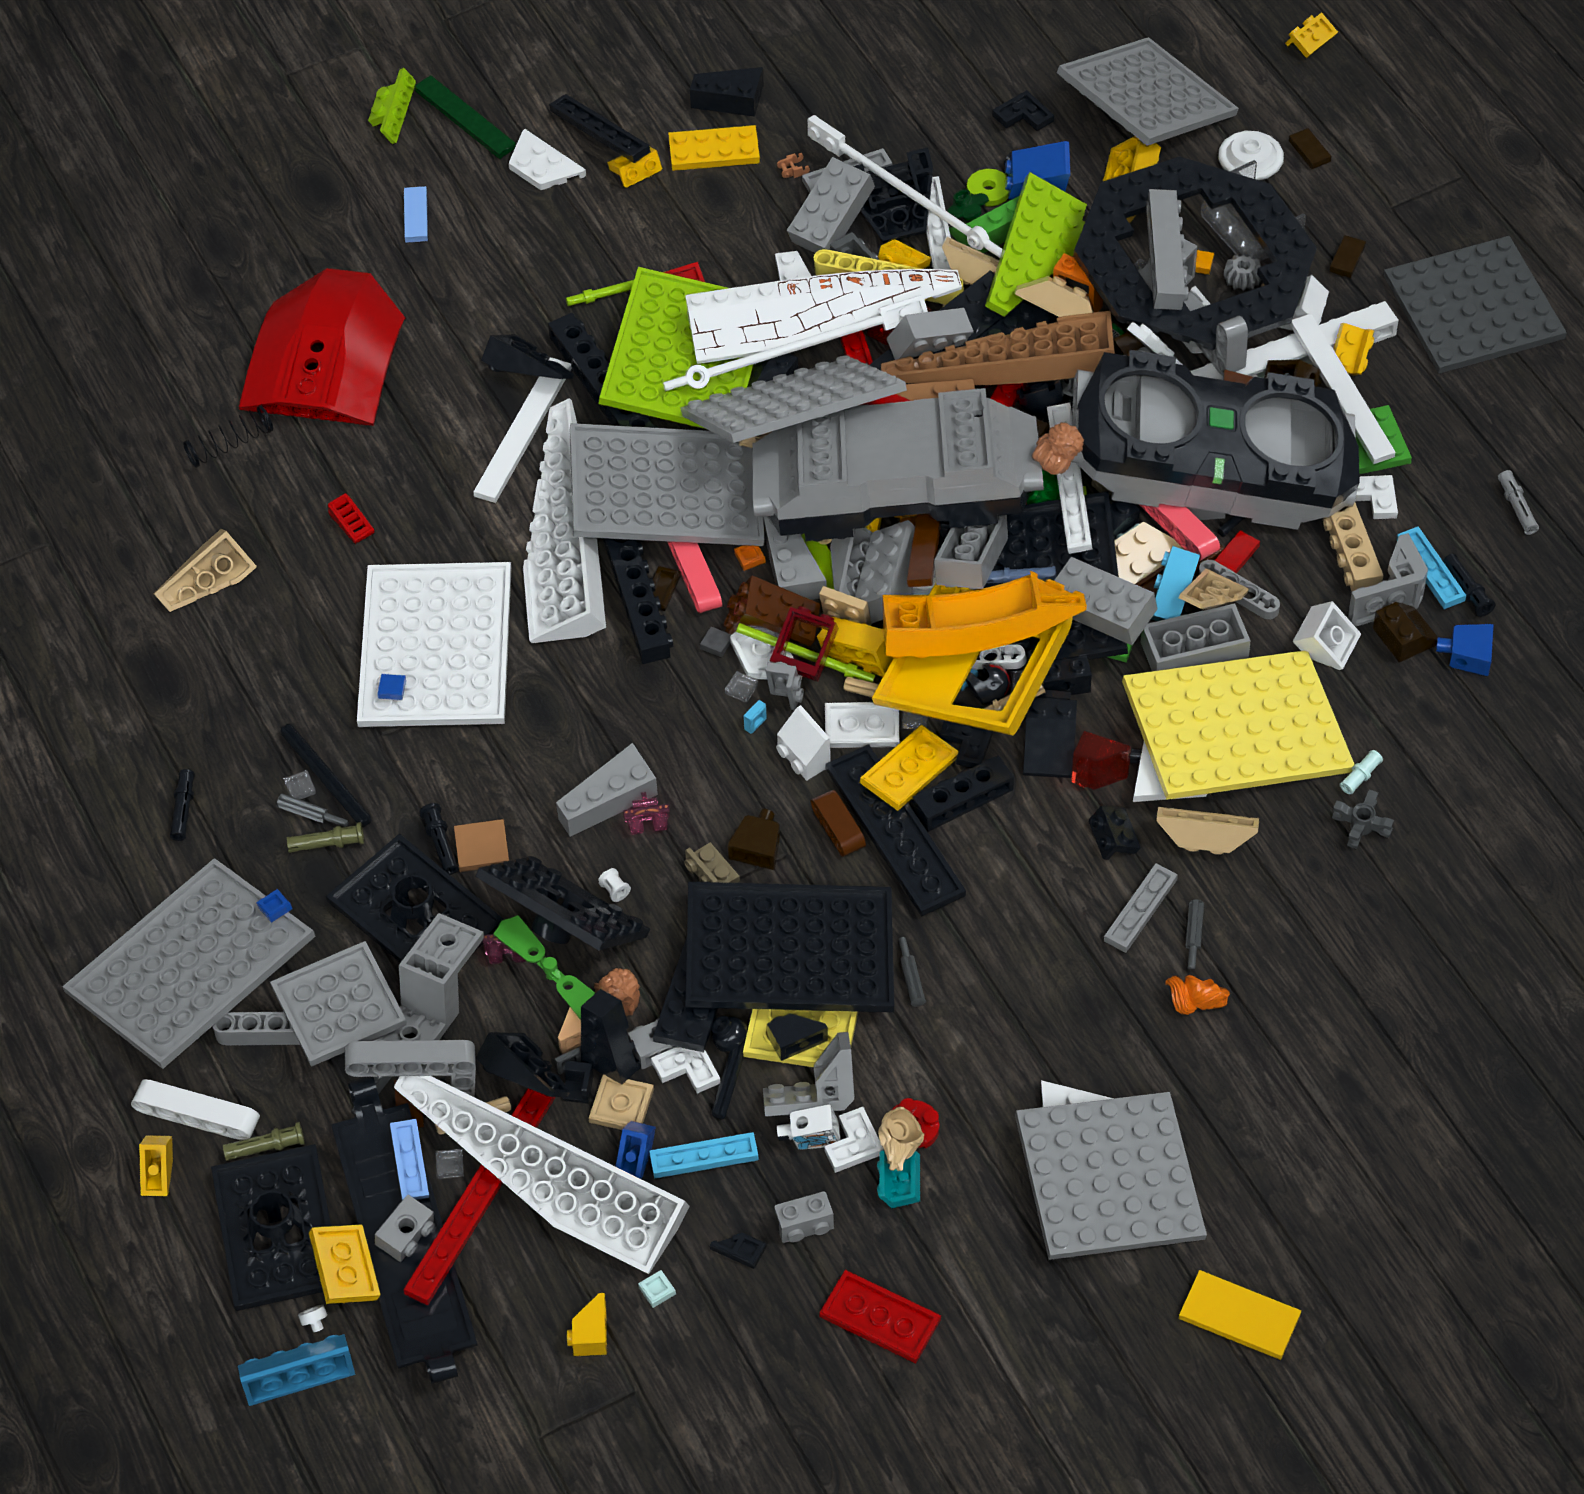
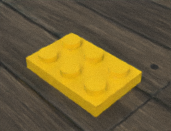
[309,1225,380,1304]

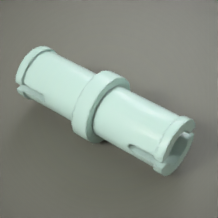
[1340,750,1383,795]

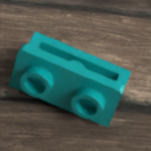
[877,1150,920,1208]

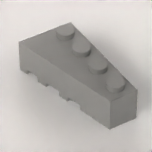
[763,516,827,600]
[556,743,658,837]

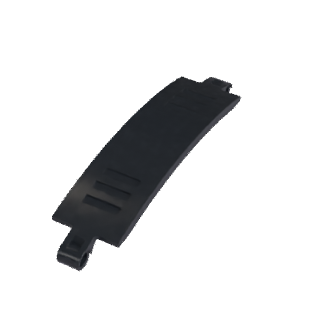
[331,1077,478,1384]

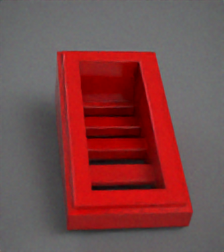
[327,493,375,544]

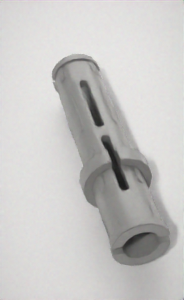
[1498,470,1539,535]

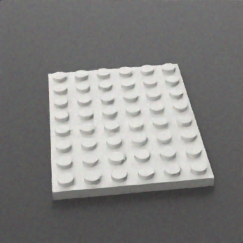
[357,562,511,727]

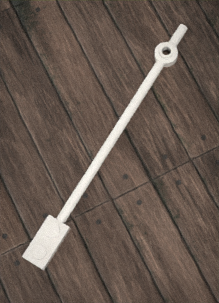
[808,115,1003,258]
[663,295,928,391]

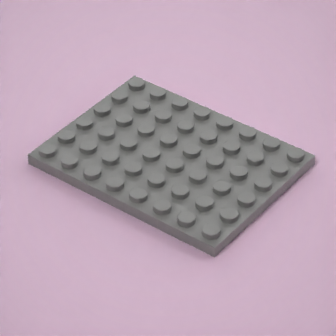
[681,355,907,443]
[569,423,765,546]
[62,858,316,1069]

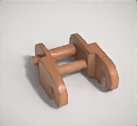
[777,153,810,178]

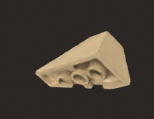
[154,529,257,612]
[1179,569,1249,610]

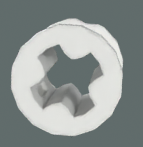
[598,868,631,902]

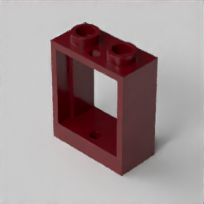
[770,606,839,682]

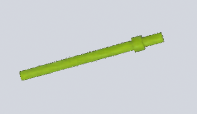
[566,271,666,306]
[736,623,875,683]

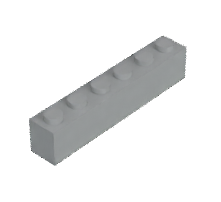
[1146,189,1188,310]

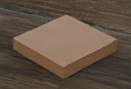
[454,819,509,872]

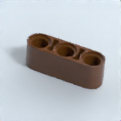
[810,790,866,857]

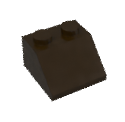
[1373,602,1438,663]

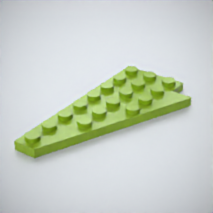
[985,172,1087,317]

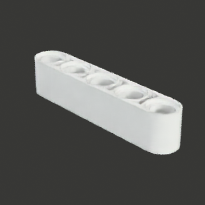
[131,1079,260,1140]

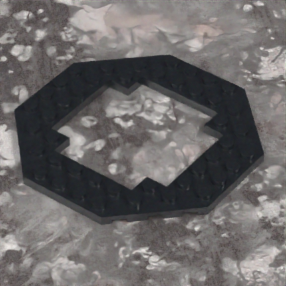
[1073,156,1317,350]

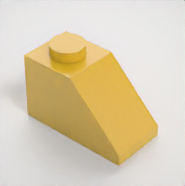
[139,1136,173,1196]
[567,1293,607,1356]

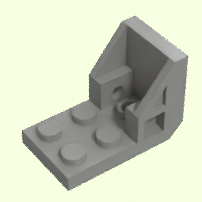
[1348,533,1428,627]
[763,1032,854,1116]

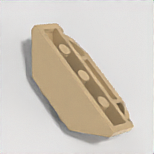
[942,237,999,285]
[1015,276,1094,317]
[1156,807,1259,854]

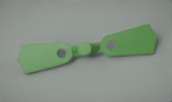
[494,915,595,1020]

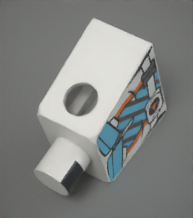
[777,1104,841,1149]

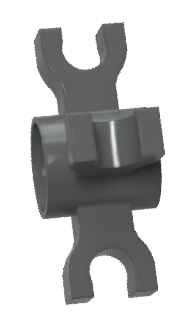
[1332,789,1394,849]

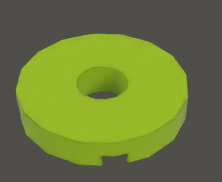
[967,169,1009,207]

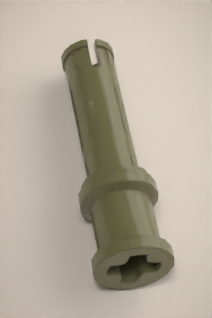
[287,822,365,853]
[223,1122,305,1161]

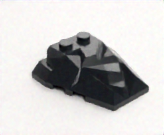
[853,147,933,243]

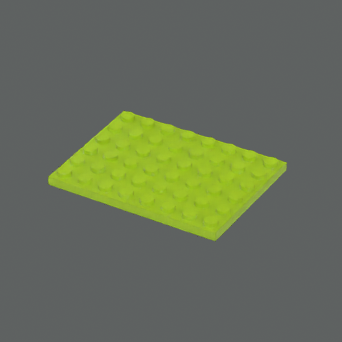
[598,267,754,429]

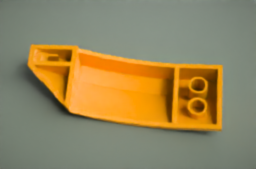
[882,571,1087,658]

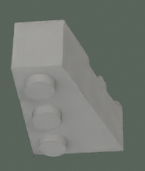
[886,308,974,360]

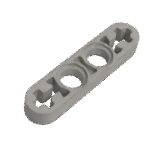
[1198,560,1280,619]

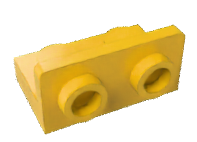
[1285,12,1338,58]
[607,147,662,188]
[878,239,932,269]
[1333,323,1374,376]

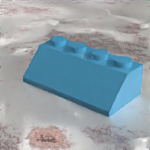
[238,1334,356,1406]

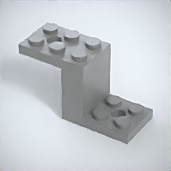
[374,913,484,1041]

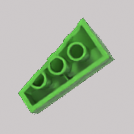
[949,196,1019,253]

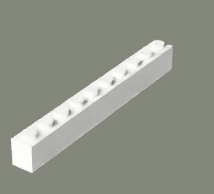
[1190,301,1398,380]

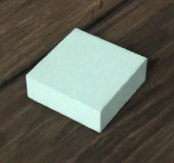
[638,1270,676,1308]

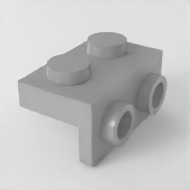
[765,662,804,710]
[775,1192,834,1243]

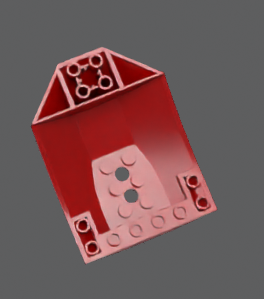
[239,268,406,426]

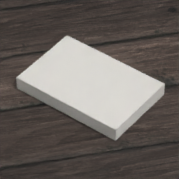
[825,702,900,748]

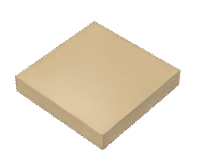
[589,1074,654,1130]

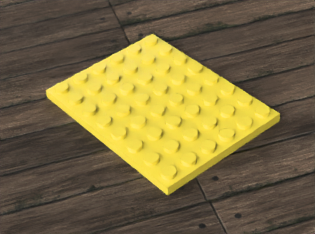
[1122,651,1355,800]

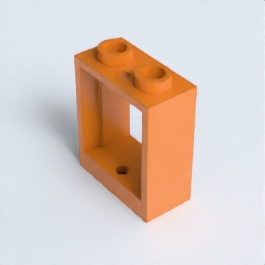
[1053,253,1103,312]

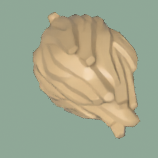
[878,1107,924,1171]

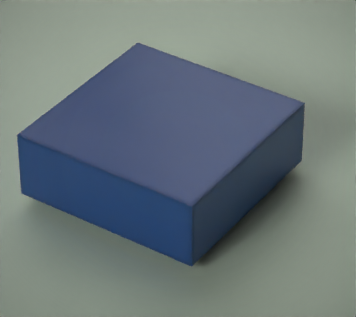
[377,674,406,700]
[256,889,292,923]

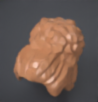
[1032,422,1084,475]
[594,968,640,1016]

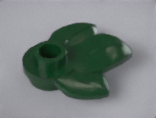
[948,190,989,221]

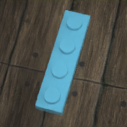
[1396,527,1466,609]
[649,1132,759,1179]

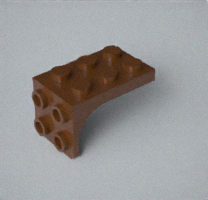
[724,575,820,646]

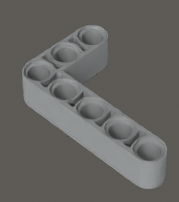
[1184,291,1248,376]
[212,1012,300,1045]
[345,1040,476,1097]

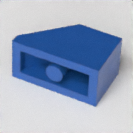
[616,1121,656,1179]

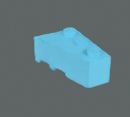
[1151,546,1200,621]

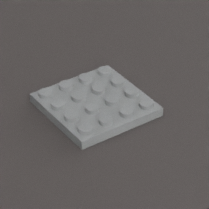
[270,941,407,1067]

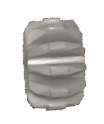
[1224,253,1262,292]

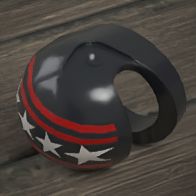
[965,663,1010,705]

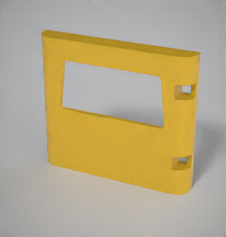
[872,583,1073,736]

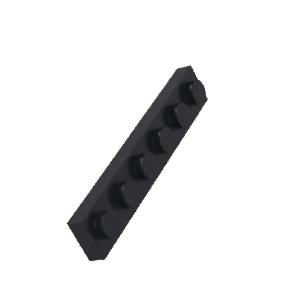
[549,94,651,163]

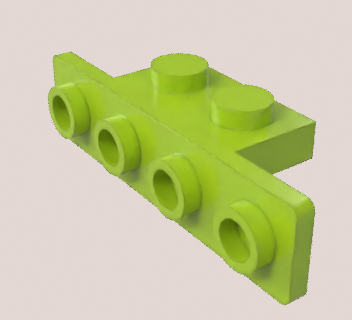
[368,68,416,144]

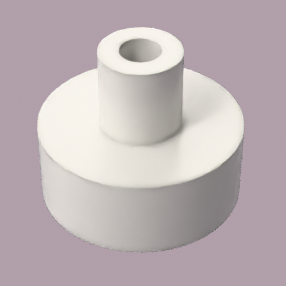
[298,1305,327,1332]

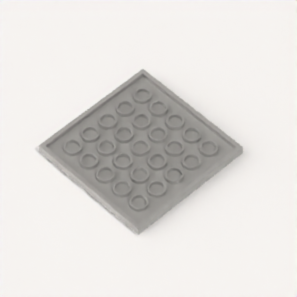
[1057,37,1239,146]
[1015,1092,1207,1260]

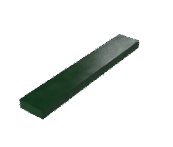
[414,75,516,159]

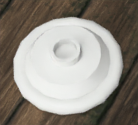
[1218,131,1284,181]

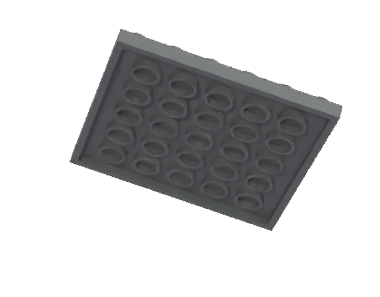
[1383,236,1567,374]

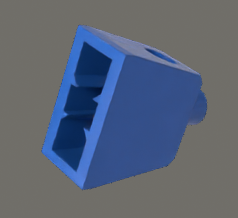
[1436,624,1494,676]

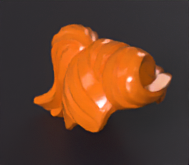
[1165,975,1230,1015]

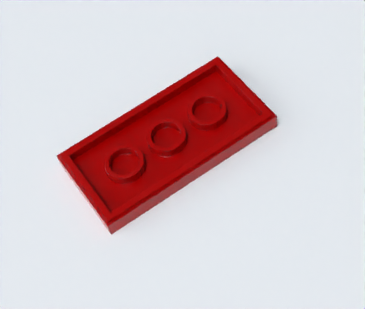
[819,1270,941,1363]

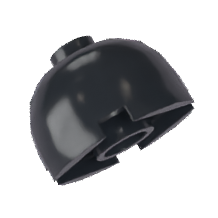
[1016,380,1064,418]

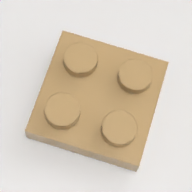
[819,586,872,626]

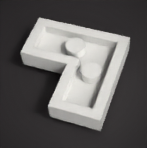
[1355,475,1398,519]
[651,1047,721,1093]
[825,1107,884,1173]

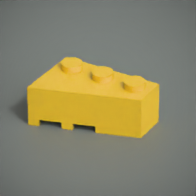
[817,616,894,677]

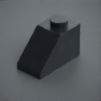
[767,1013,828,1061]

